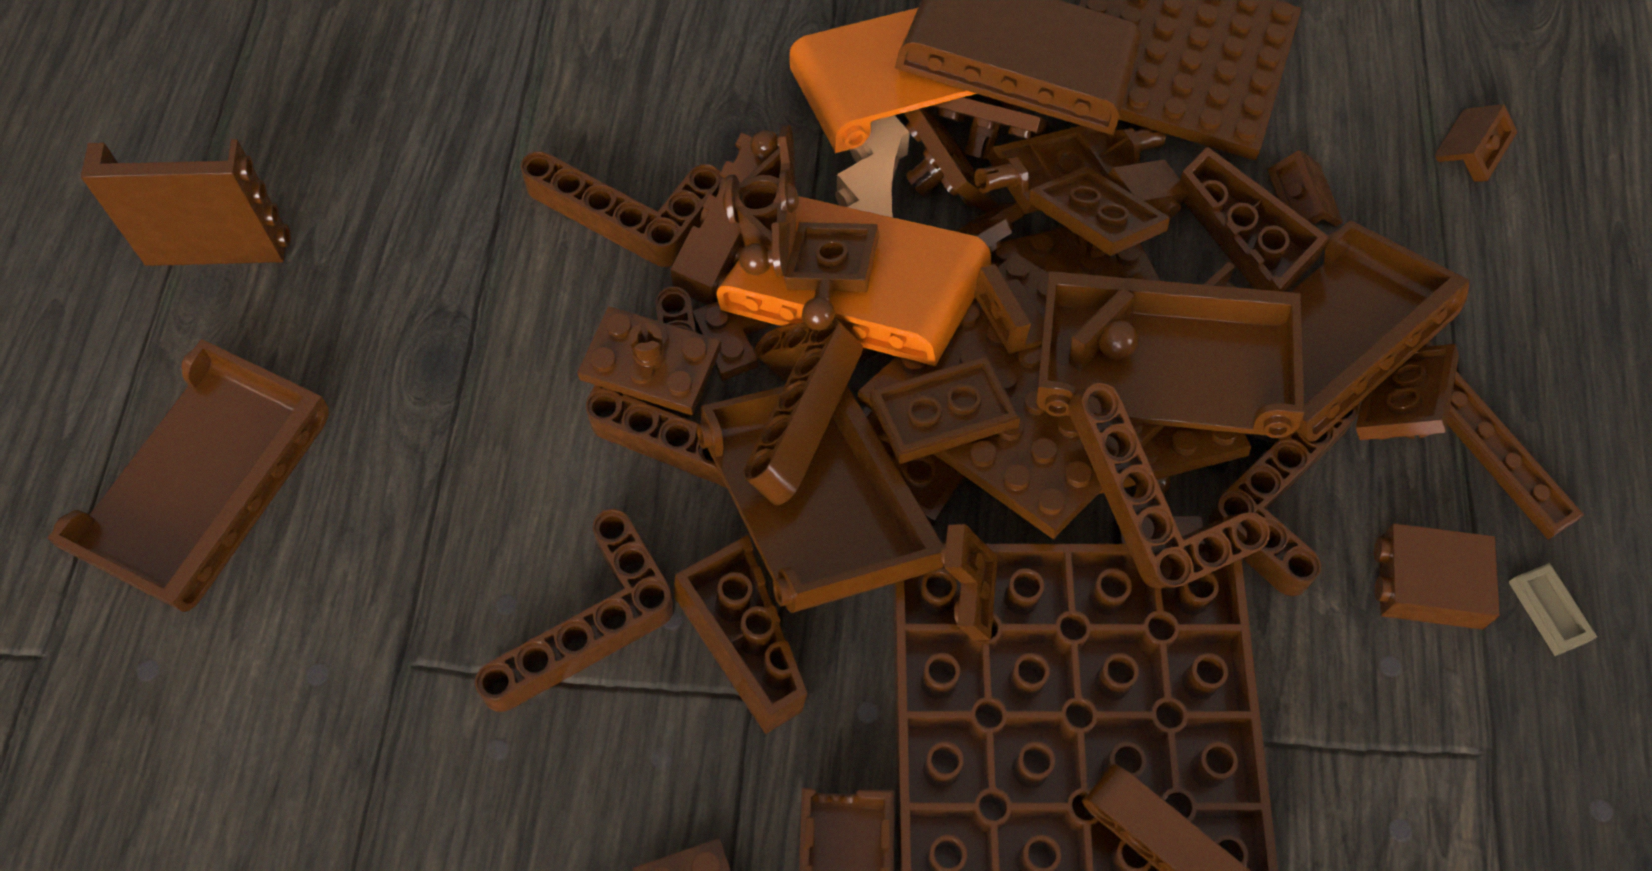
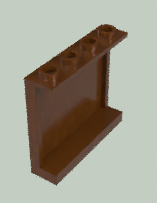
[81,139,291,266]

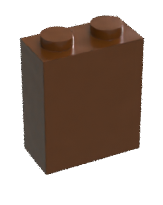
[1374,523,1500,630]

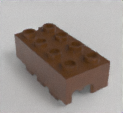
[799,788,894,871]

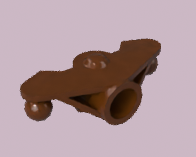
[723,125,799,276]

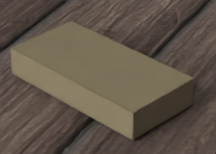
[1509,563,1597,656]

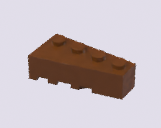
[670,132,765,305]
[1180,146,1329,292]
[674,535,807,734]

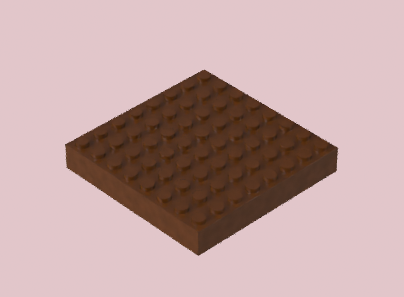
[893,544,1278,871]

